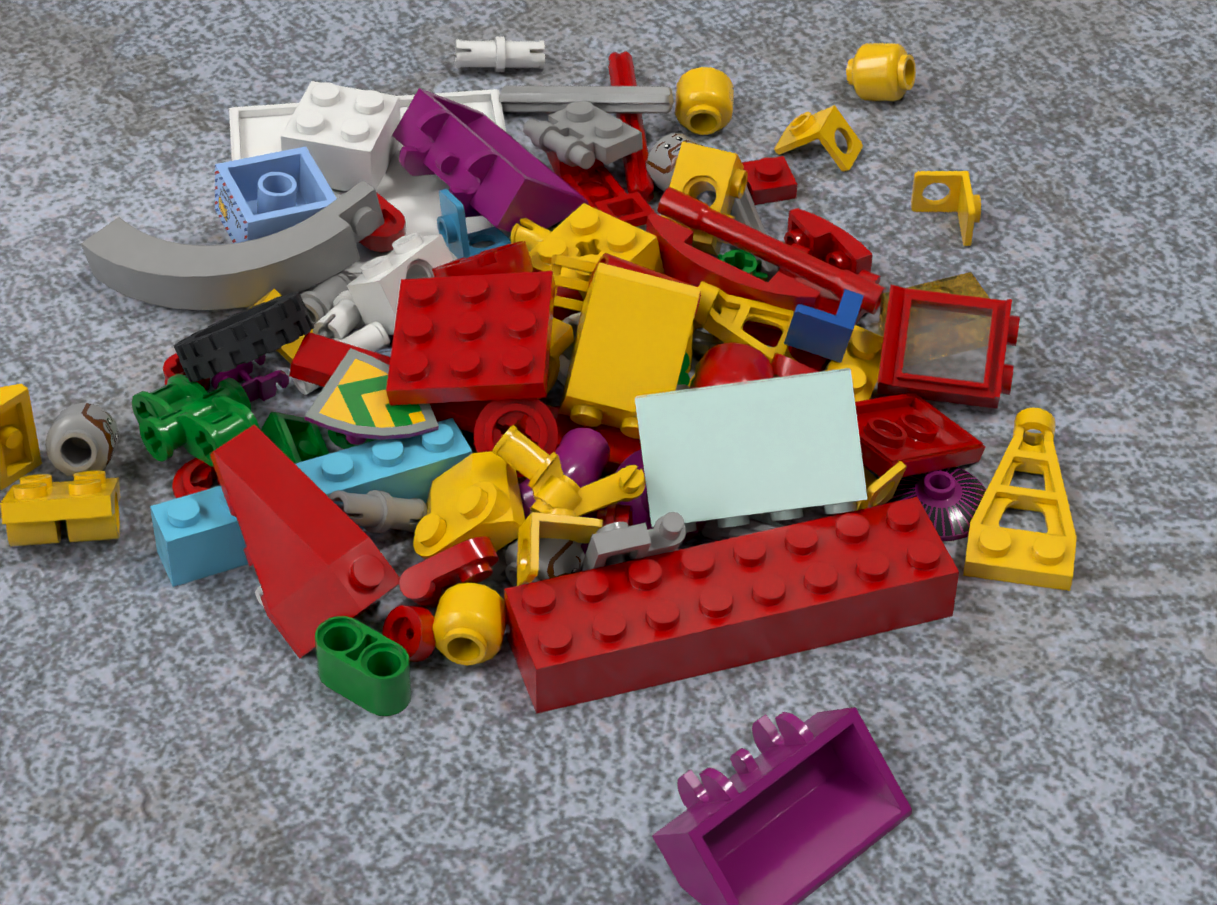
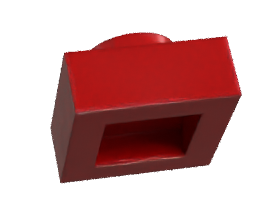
[742,156,797,205]

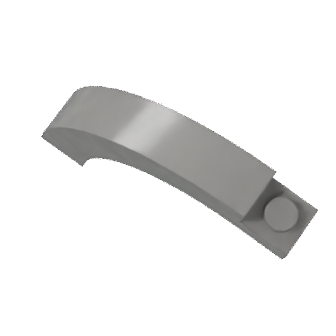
[81,180,385,310]

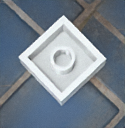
[281,81,400,192]

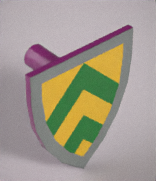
[304,348,439,445]

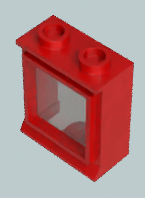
[877,285,1020,409]

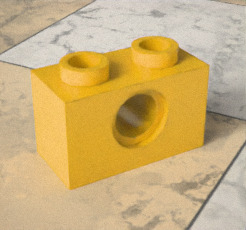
[661,141,748,256]

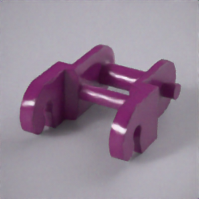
[211,354,289,402]

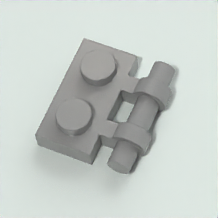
[523,100,643,169]
[581,512,686,572]

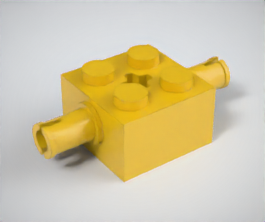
[510,203,664,300]

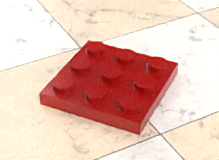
[386,271,556,405]

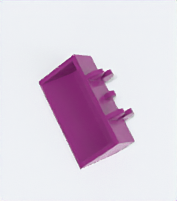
[392,88,589,232]
[652,707,912,905]

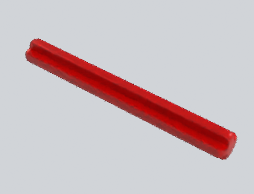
[608,51,654,203]

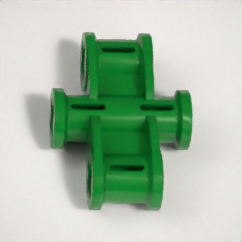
[131,374,260,467]

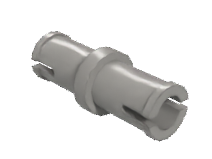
[329,490,427,533]

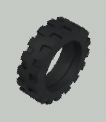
[174,291,315,382]

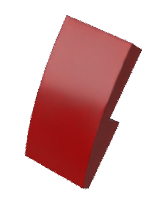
[784,208,873,274]

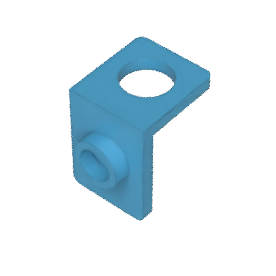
[437,189,511,259]

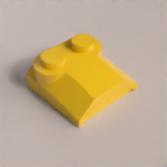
[413,451,525,560]

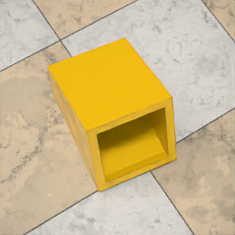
[559,262,701,439]

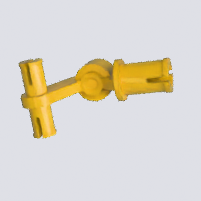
[492,425,646,517]

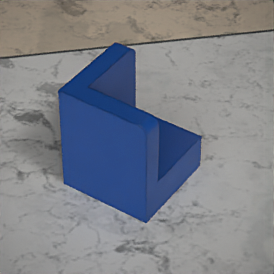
[784,289,864,363]

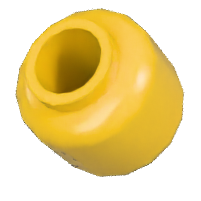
[846,43,916,101]
[675,67,734,135]
[433,582,507,666]

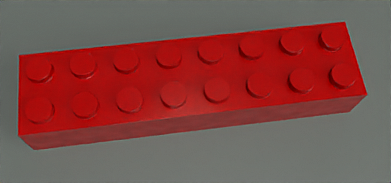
[504,497,959,714]

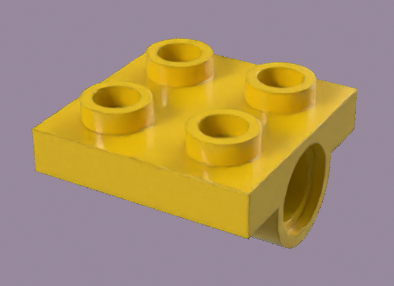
[0,470,121,547]

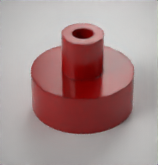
[382,605,436,662]

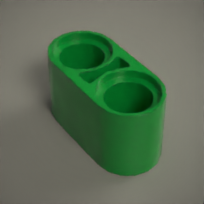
[315,616,411,716]

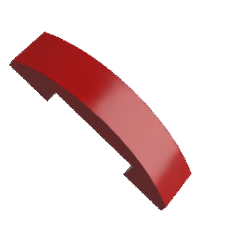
[546,151,655,227]
[646,212,821,331]

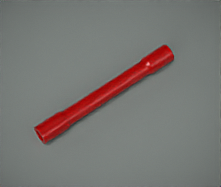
[657,187,886,315]

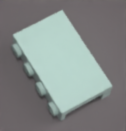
[635,368,868,533]

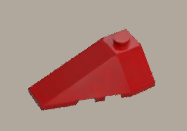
[210,424,400,659]

